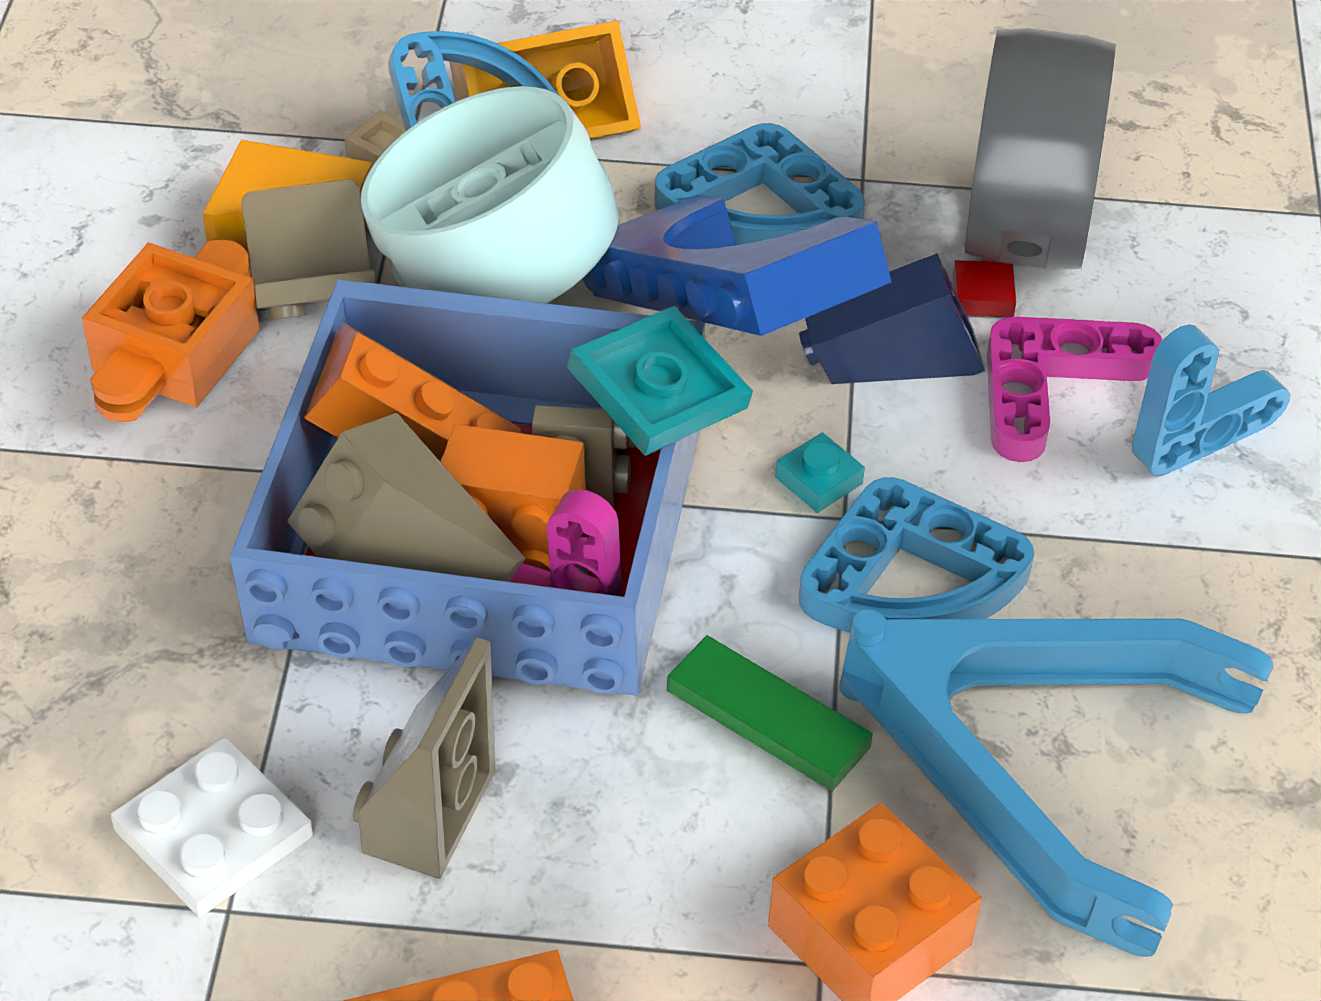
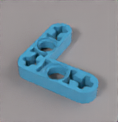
[1132,324,1290,476]

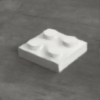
[110,737,313,918]

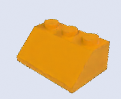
[449,20,641,139]

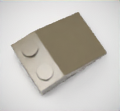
[287,413,526,582]
[353,637,495,879]

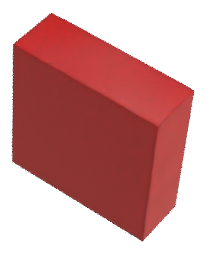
[953,260,1016,317]

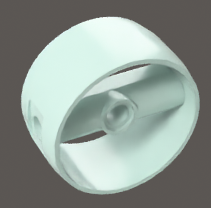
[361,86,619,303]

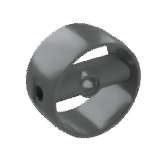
[965,28,1116,270]

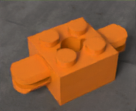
[82,239,259,422]

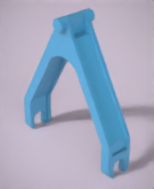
[839,609,1273,957]

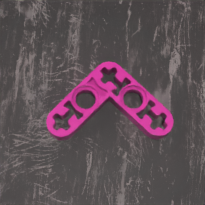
[987,316,1162,462]
[510,489,622,597]

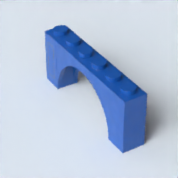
[582,195,892,336]

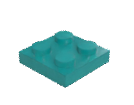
[567,306,753,456]

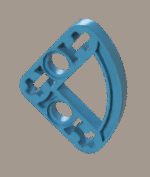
[388,31,558,131]
[654,123,865,245]
[799,477,1034,633]

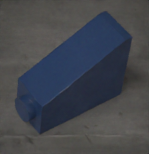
[799,253,985,384]

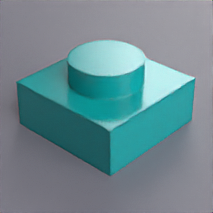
[775,432,865,513]

